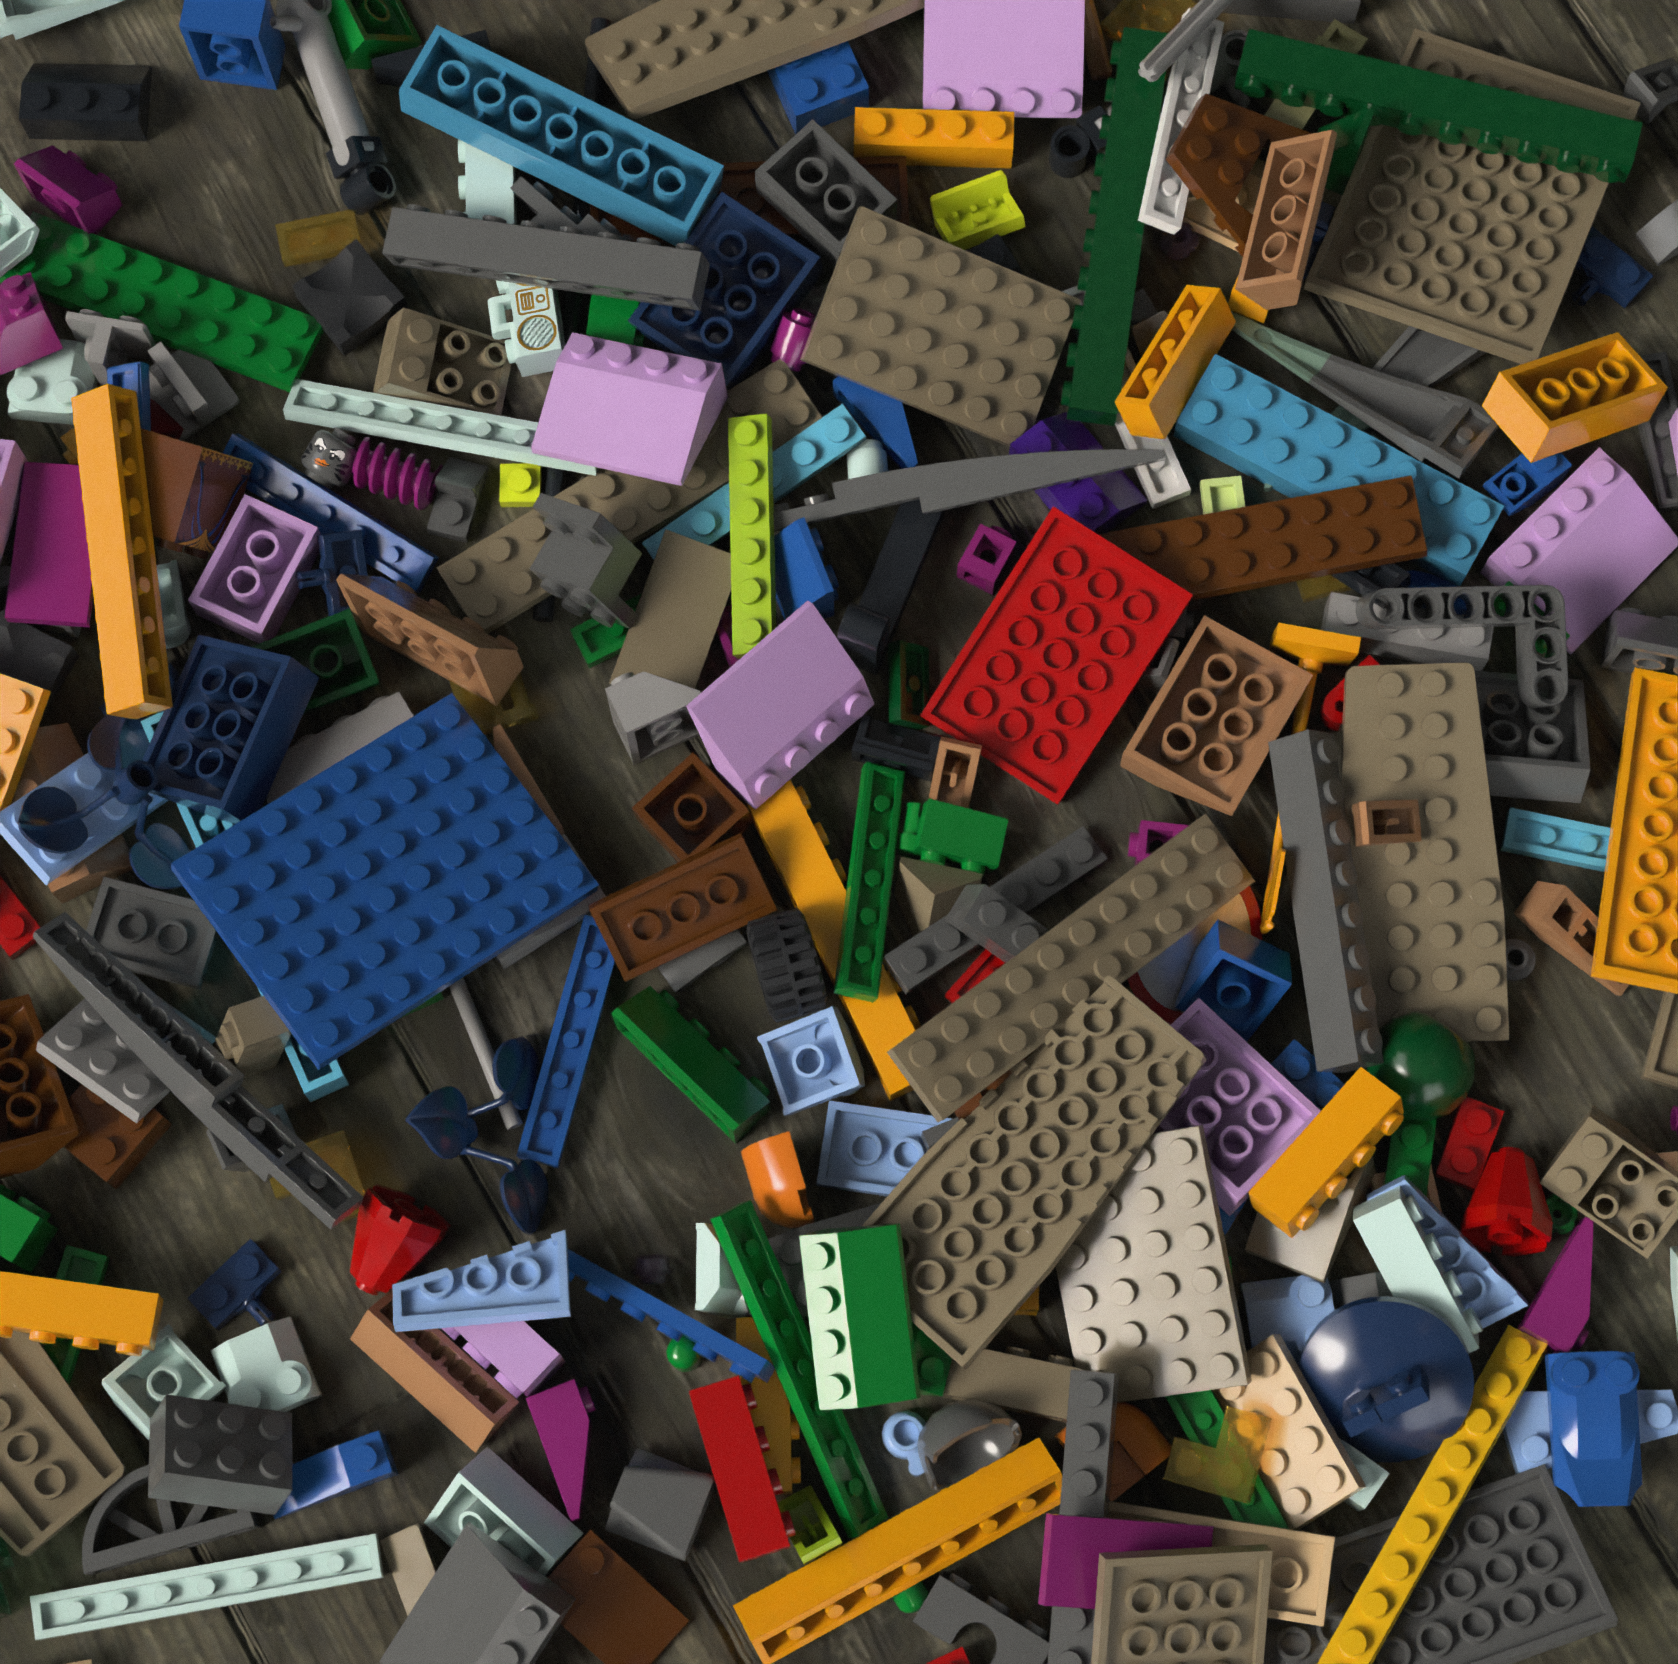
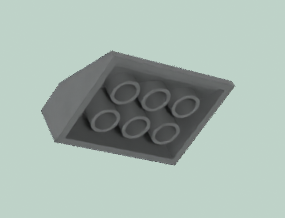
[1475,671,1591,803]
[379,1522,576,1664]

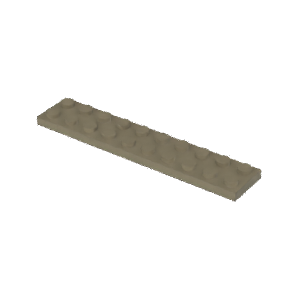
[437,359,822,634]
[887,814,1255,1122]

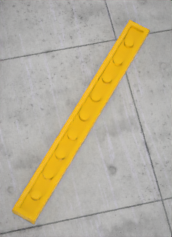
[1317,1325,1548,1664]

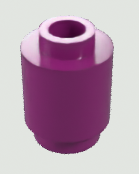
[770,308,816,372]

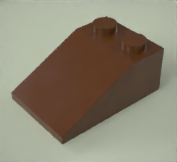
[547,1529,690,1664]

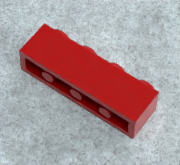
[688,1375,796,1563]

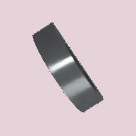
[82,1465,261,1575]

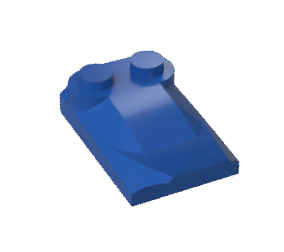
[1545,1351,1642,1507]

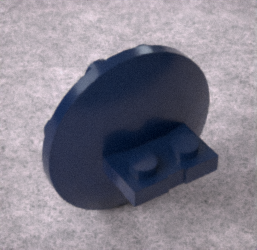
[1299,1296,1474,1463]

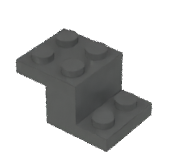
[530,493,642,629]

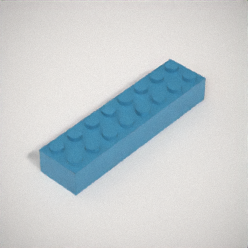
[399,25,724,246]
[1173,354,1504,587]

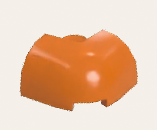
[741,1131,814,1228]
[1055,1402,1176,1501]

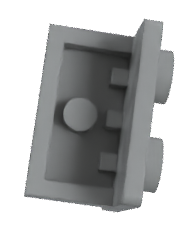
[65,309,156,386]
[147,342,239,441]

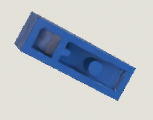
[833,376,918,469]
[273,1430,398,1520]

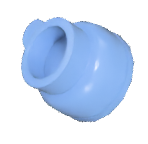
[882,1411,926,1477]

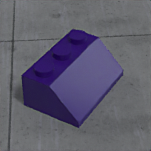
[1009,412,1148,534]

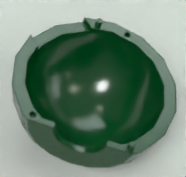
[1367,1012,1475,1121]

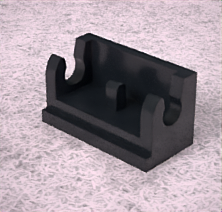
[852,714,943,782]

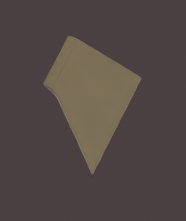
[894,857,983,937]

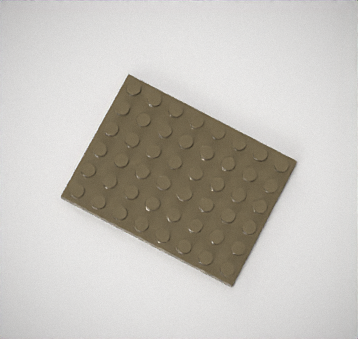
[1304,28,1641,364]

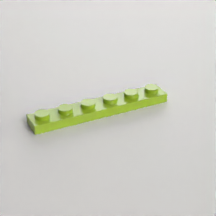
[728,413,776,659]

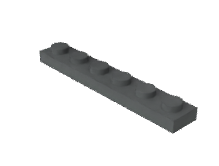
[882,826,1108,995]

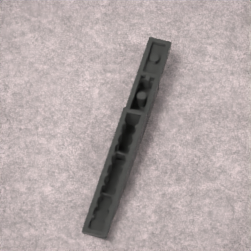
[773,449,1166,532]
[33,912,364,1230]

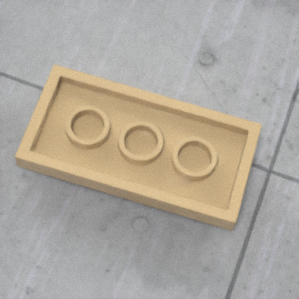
[1213,1334,1366,1530]

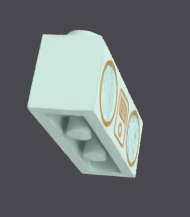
[487,281,566,377]

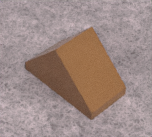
[928,736,982,809]
[1352,799,1422,847]

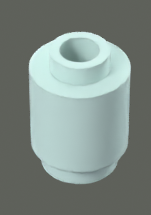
[847,439,888,479]

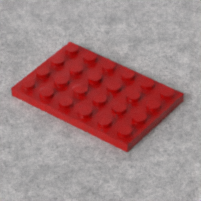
[920,506,1194,805]

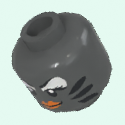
[301,427,358,490]

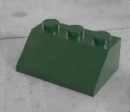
[252,608,380,714]

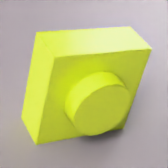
[499,463,542,507]

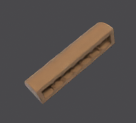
[350,1289,519,1453]

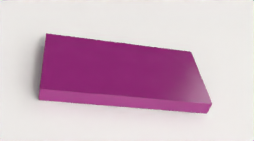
[5,462,93,627]
[1038,1513,1214,1609]

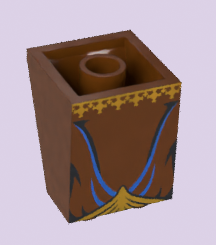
[141,428,253,559]

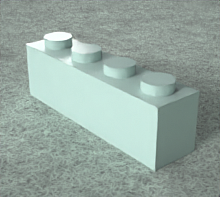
[458,139,517,225]
[1353,1186,1483,1353]

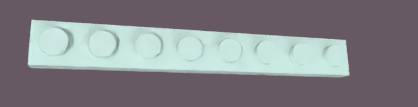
[283,379,599,476]
[30,1533,384,1640]

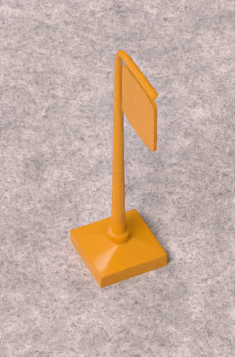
[1260,623,1361,934]

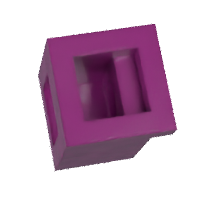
[957,523,1017,595]
[1127,820,1188,865]

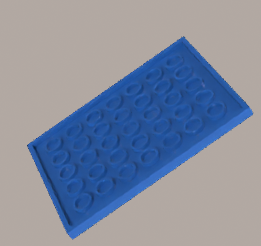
[171,693,599,1070]

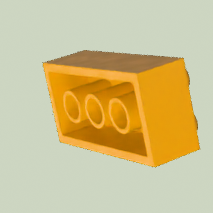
[1482,332,1668,463]

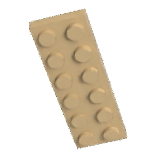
[1108,1501,1335,1626]

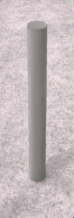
[449,978,523,1130]

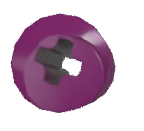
[352,437,443,510]

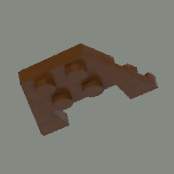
[1166,94,1312,257]

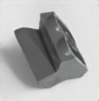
[605,1448,716,1561]

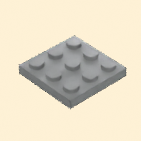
[36,996,216,1123]

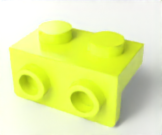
[930,170,1025,250]

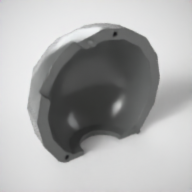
[917,1399,1022,1491]

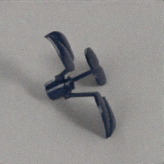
[17,715,190,889]
[405,1036,549,1235]

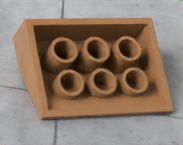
[336,573,524,706]
[1120,615,1313,816]

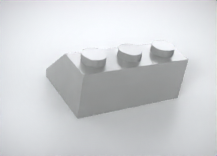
[605,671,701,765]

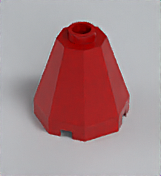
[1460,1147,1553,1257]
[350,1184,451,1295]

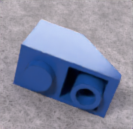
[1483,452,1572,516]

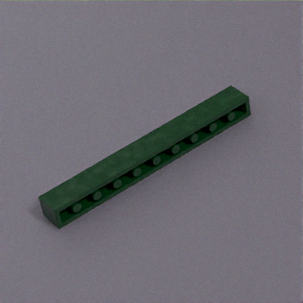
[1061,27,1168,426]
[1234,29,1643,183]

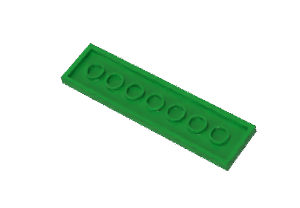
[0,211,324,393]

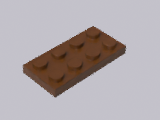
[588,833,777,982]

